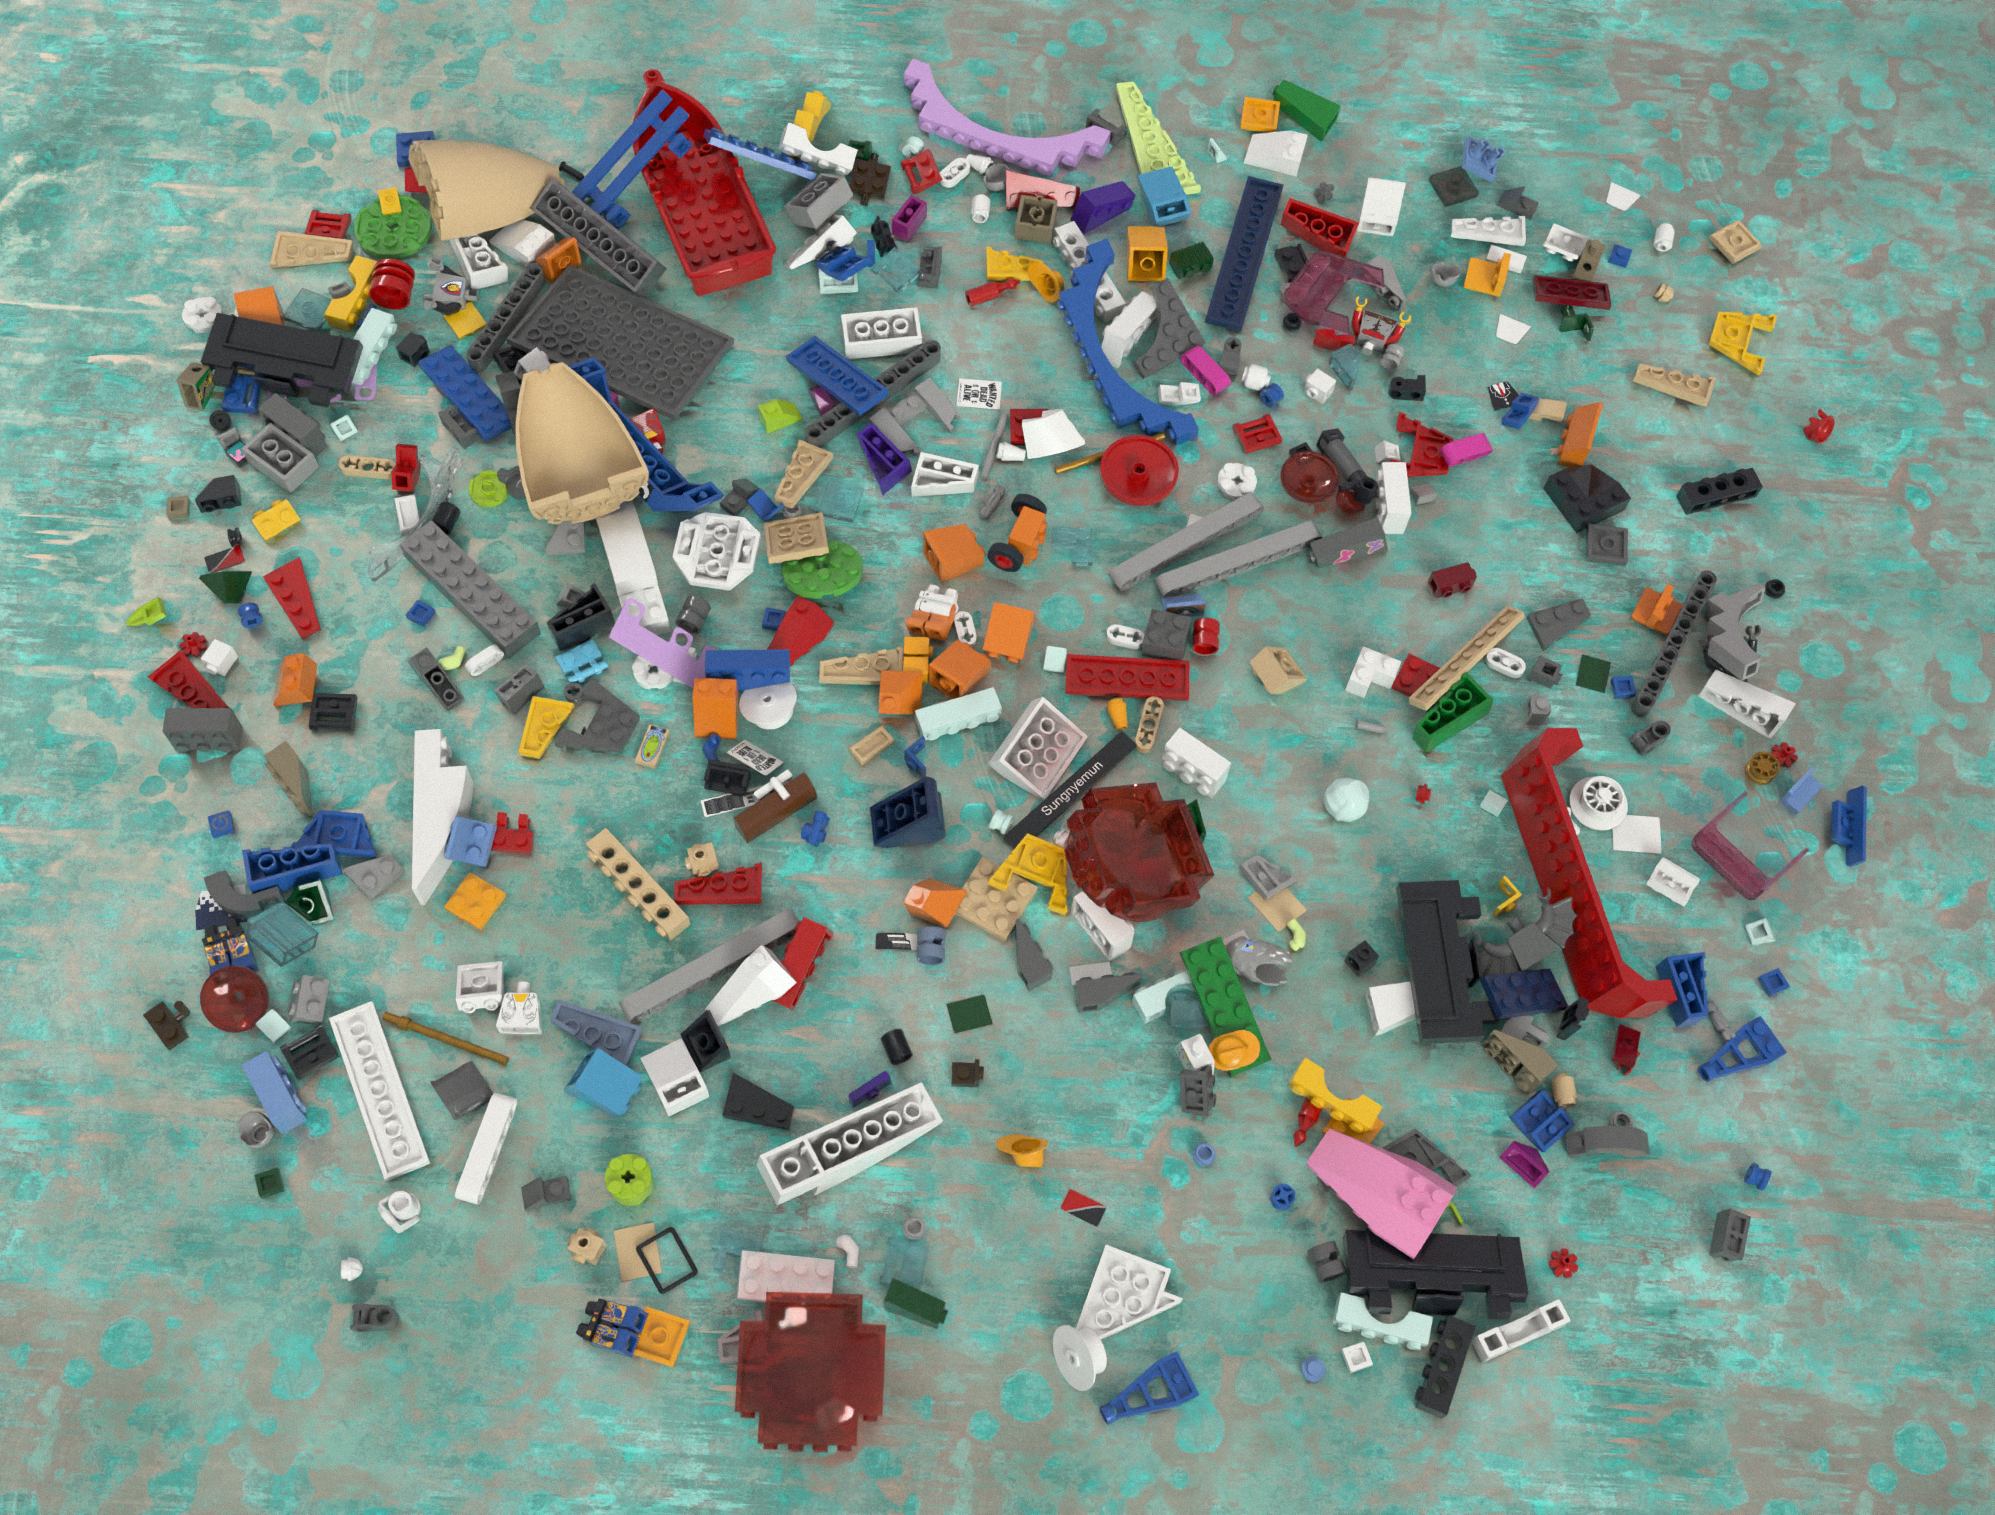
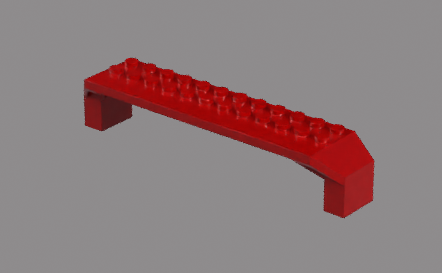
[1501,728,1678,1019]

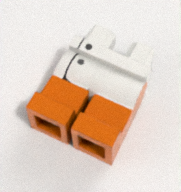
[905,584,959,642]

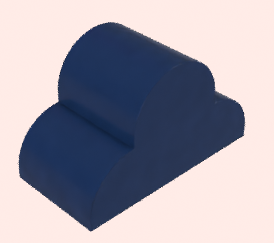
[870,776,946,848]

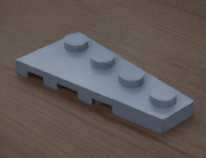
[550,1000,643,1067]

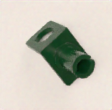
[1559,305,1594,341]

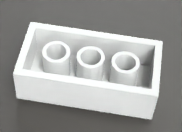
[841,307,922,359]

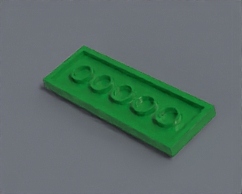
[1179,936,1272,1077]

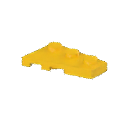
[986,246,1043,281]
[518,696,574,759]

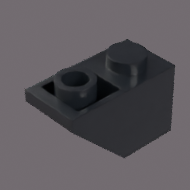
[195,475,242,513]

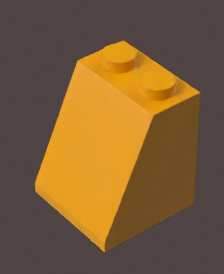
[1126,226,1168,281]

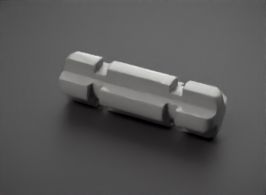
[979,485,1005,519]
[1707,1000,1735,1042]

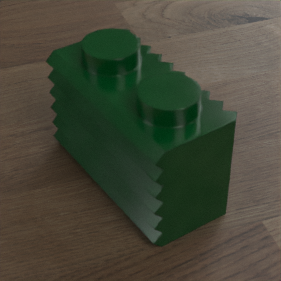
[1169,241,1214,279]

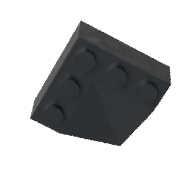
[1543,464,1631,533]

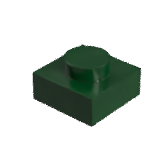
[254,1167,285,1199]

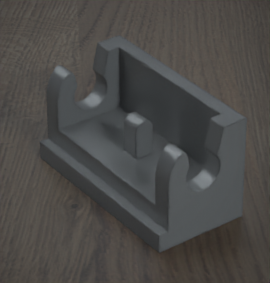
[1086,109,1127,146]
[917,246,942,288]
[438,405,482,449]
[494,664,544,714]
[1709,1208,1751,1262]

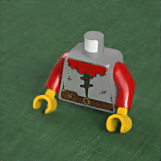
[1351,296,1412,356]

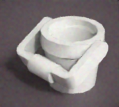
[377,1191,421,1233]

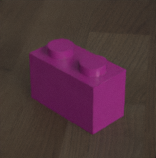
[892,195,927,242]

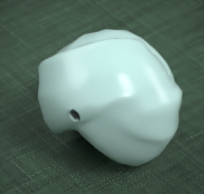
[1324,778,1369,822]

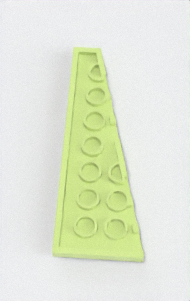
[1116,81,1201,195]

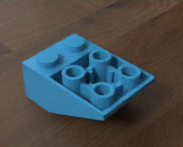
[1137,166,1191,227]

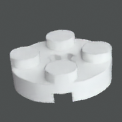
[182,297,223,333]
[1217,463,1257,500]
[632,656,673,690]

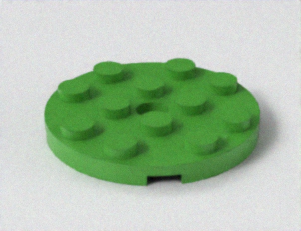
[354,195,432,259]
[782,539,863,599]

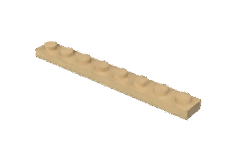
[1409,606,1524,711]

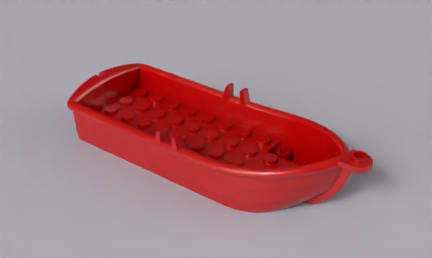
[633,69,776,296]

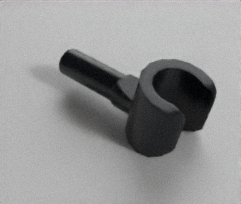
[815,241,841,261]

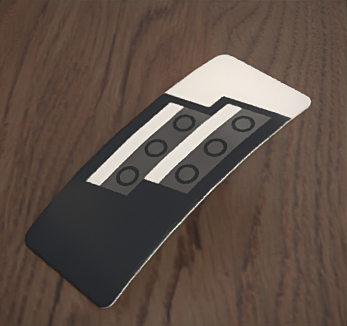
[875,933,917,951]

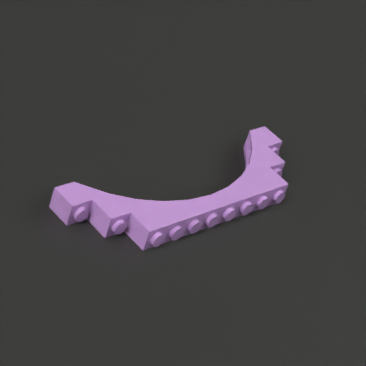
[904,59,1111,177]

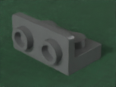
[1180,1066,1216,1115]

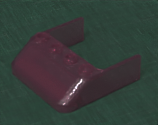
[1283,251,1384,335]
[1691,791,1809,900]

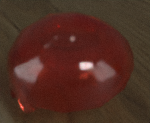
[1335,490,1365,516]

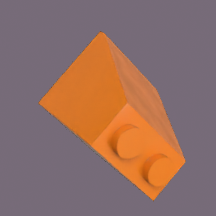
[234,286,285,326]
[923,524,986,583]
[982,602,1036,663]
[929,639,991,699]
[692,678,740,740]

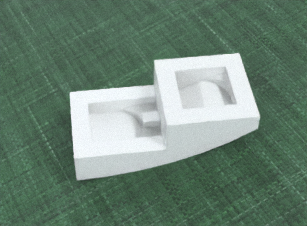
[1158,382,1201,405]

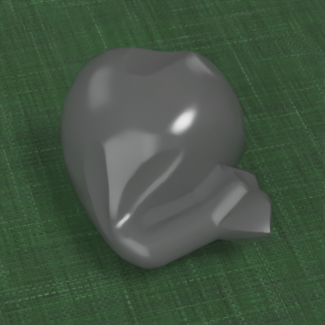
[497,466,526,500]

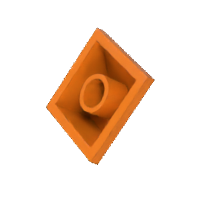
[879,670,923,714]
[903,878,967,928]

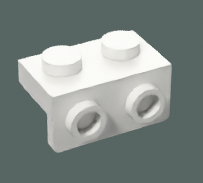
[1646,857,1700,907]

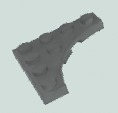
[1133,278,1206,379]

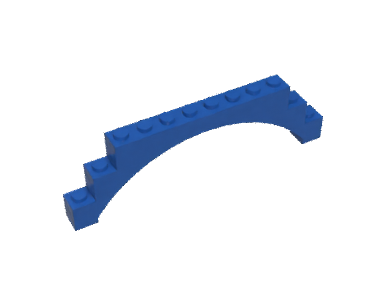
[1057,239,1199,445]

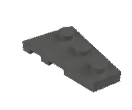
[1527,598,1591,651]

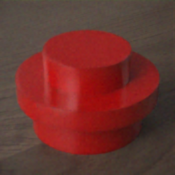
[1416,784,1431,805]

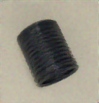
[432,502,461,535]
[880,1029,913,1065]

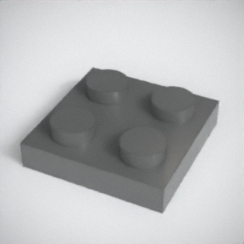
[1586,524,1628,566]

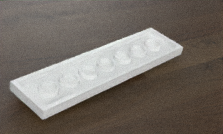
[329,1001,430,1182]

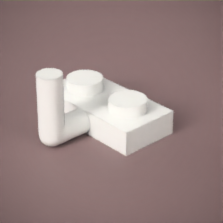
[752,769,793,803]

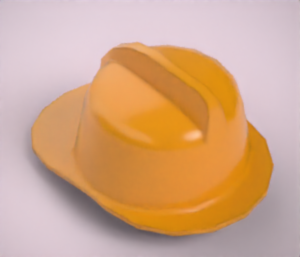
[1027,261,1065,303]
[1208,1030,1260,1071]
[996,1134,1048,1167]

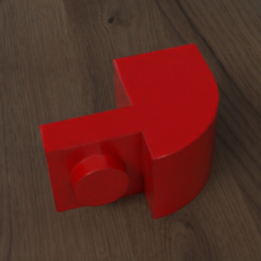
[391,443,421,492]

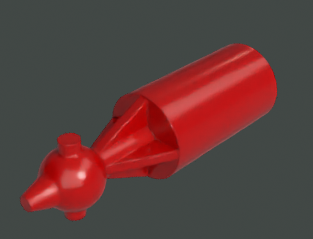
[965,278,1020,307]
[1293,1088,1330,1147]

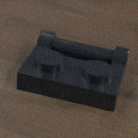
[309,693,358,731]
[280,1023,340,1080]

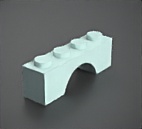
[1132,969,1195,1024]
[1332,1292,1433,1351]

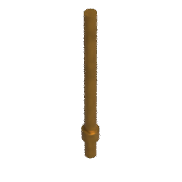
[1054,432,1165,475]
[382,1012,509,1066]

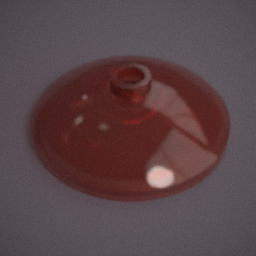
[1280,451,1339,504]
[200,965,269,1033]

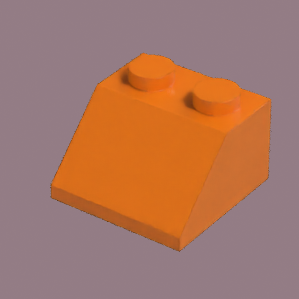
[535,237,582,284]
[273,653,317,707]

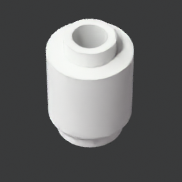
[971,194,990,223]
[1653,223,1675,252]

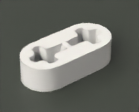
[954,611,977,648]
[1106,624,1144,650]
[465,644,504,676]

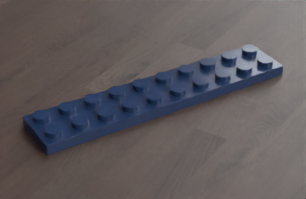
[1205,176,1284,332]

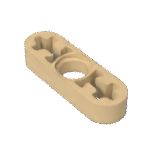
[338,455,396,479]
[1135,696,1164,753]

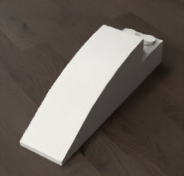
[596,500,671,635]
[412,729,474,905]
[757,1082,943,1205]

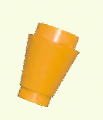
[1106,698,1128,730]

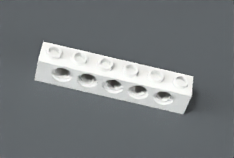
[1052,221,1126,323]

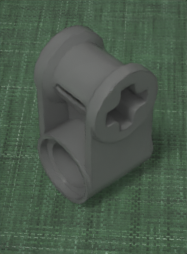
[1219,337,1242,376]
[1629,720,1671,757]
[350,1304,399,1332]

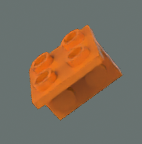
[1631,584,1682,636]

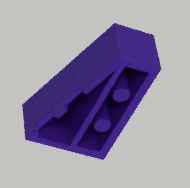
[1070,181,1136,235]
[857,422,912,495]

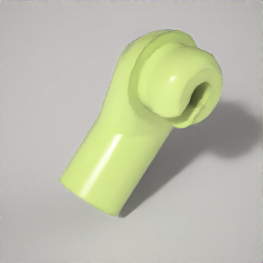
[438,646,466,670]
[1287,918,1306,951]

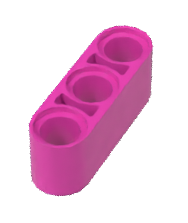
[1181,345,1231,395]
[1440,433,1493,467]

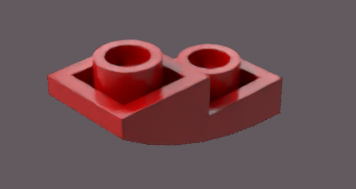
[1313,328,1355,353]

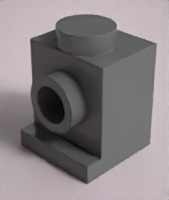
[1528,655,1563,689]

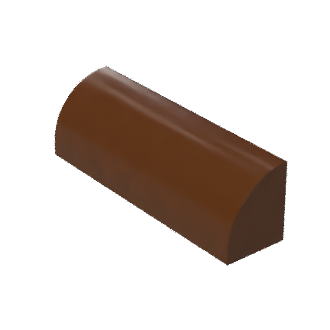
[733,772,817,843]

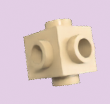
[685,842,719,876]
[567,1228,607,1266]

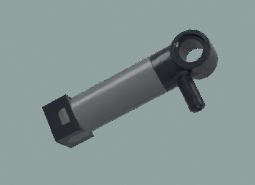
[1316,428,1378,505]

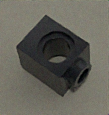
[1344,940,1379,977]

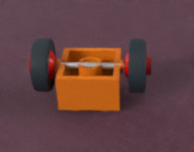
[987,494,1048,572]

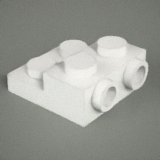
[456,961,505,1013]

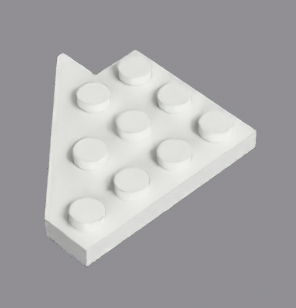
[1076,1245,1183,1340]

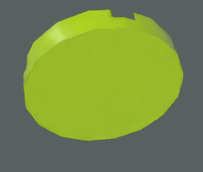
[468,470,508,508]

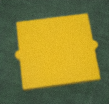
[443,302,487,340]

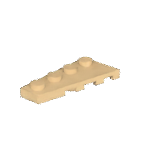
[269,231,354,268]
[1633,364,1716,407]
[775,439,833,509]
[819,646,903,685]

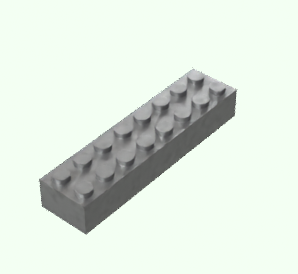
[530,178,667,298]
[399,520,541,658]

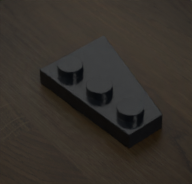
[723,1073,794,1130]

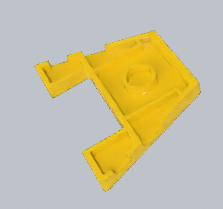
[1708,312,1777,376]
[987,833,1067,916]

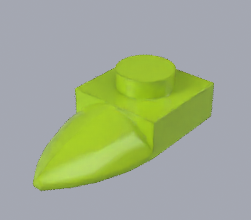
[126,596,167,626]

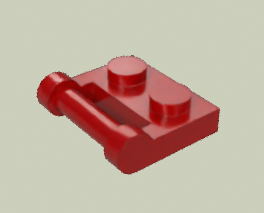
[900,148,943,194]
[304,210,352,239]
[1232,414,1282,454]

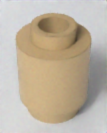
[1551,1073,1578,1108]

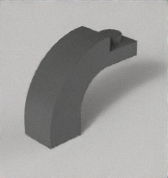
[204,870,285,919]
[1566,1126,1650,1159]

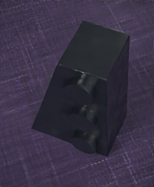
[546,583,615,651]

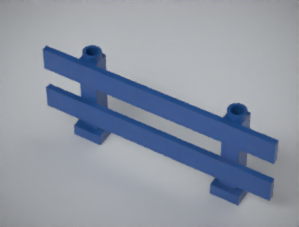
[572,89,693,229]

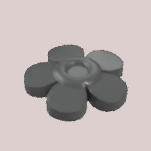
[1314,182,1334,203]

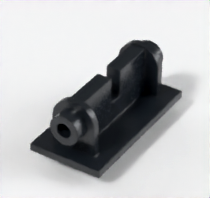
[871,216,897,257]

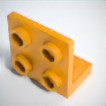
[1463,252,1511,297]

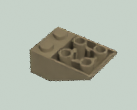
[264,741,313,818]
[1482,1030,1559,1094]

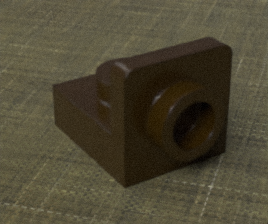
[952,1059,984,1087]

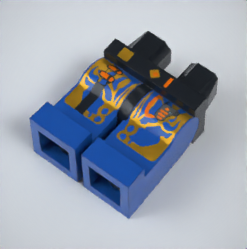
[202,918,259,985]
[576,1298,649,1358]

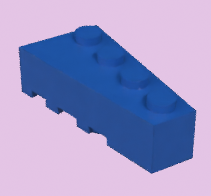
[705,650,790,691]
[242,844,343,894]

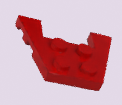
[1390,412,1454,477]

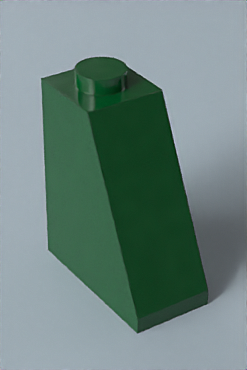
[884,1278,948,1329]

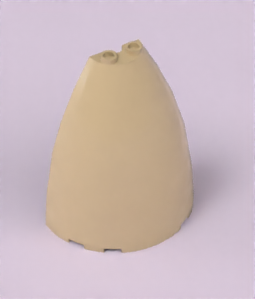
[408,140,565,241]
[516,362,649,524]

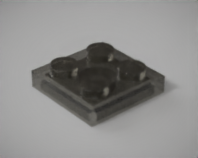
[1429,166,1479,207]

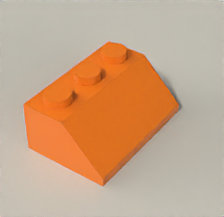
[1556,402,1603,468]

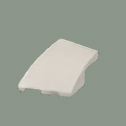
[1022,409,1085,459]

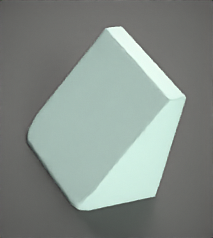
[1207,138,1227,164]
[329,415,358,441]
[1043,646,1067,673]
[1479,790,1508,817]
[1745,918,1776,945]
[256,1009,291,1043]

